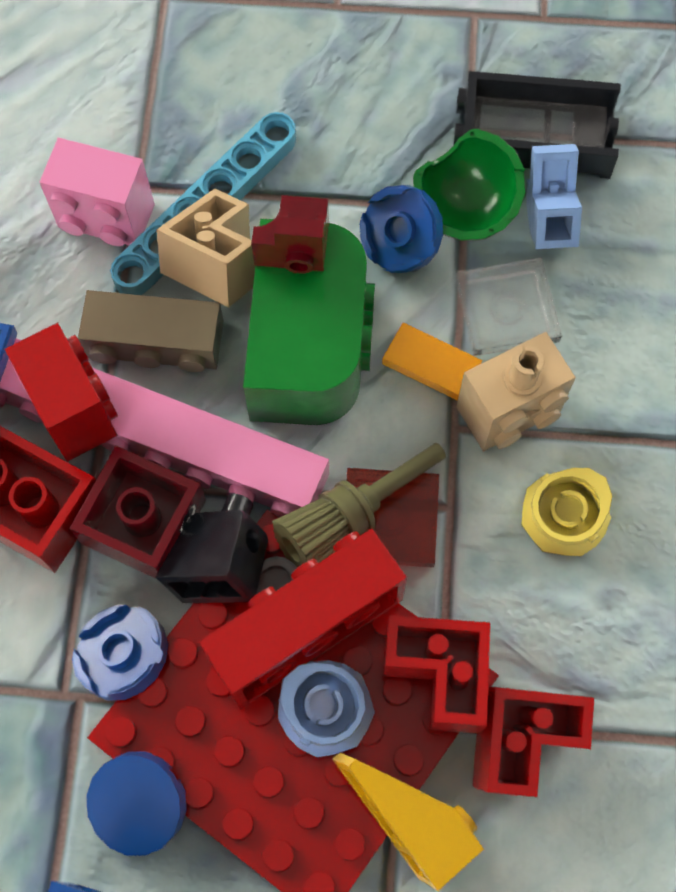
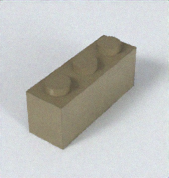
[78,290,224,372]

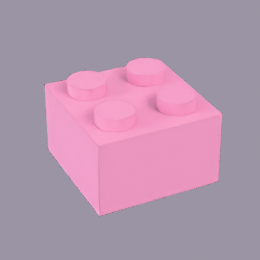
[39,137,155,247]

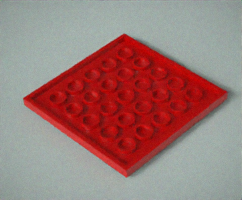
[87,509,499,892]

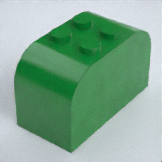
[243,218,375,425]

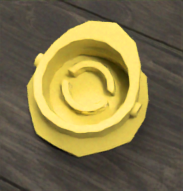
[521,468,613,556]

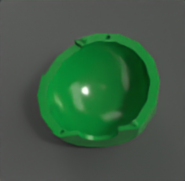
[413,129,525,242]

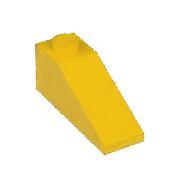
[333,753,484,891]

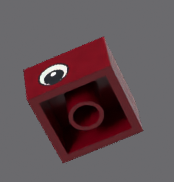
[70,446,206,578]

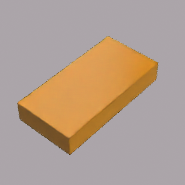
[382,322,482,401]

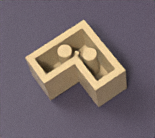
[156,189,255,308]

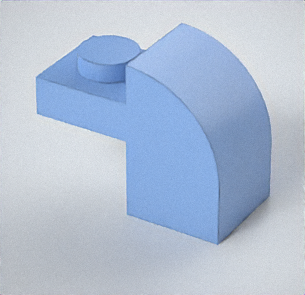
[526,144,582,249]

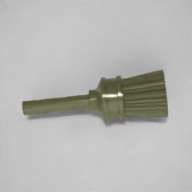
[272,443,446,568]

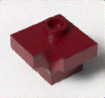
[251,195,329,274]

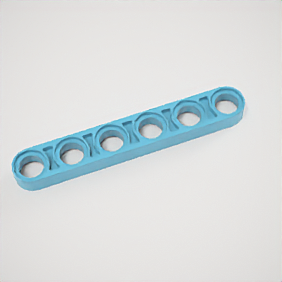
[110,112,296,295]

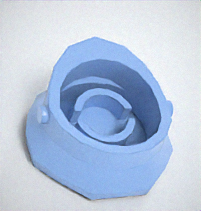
[278,661,375,757]

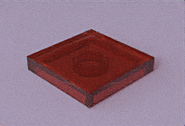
[346,468,439,568]

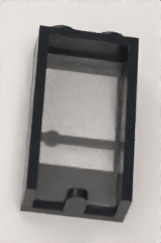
[453,71,621,179]

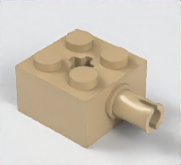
[456,332,576,452]

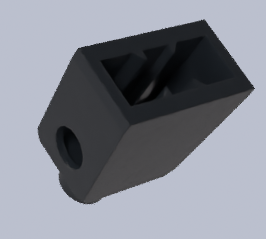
[155,494,268,603]

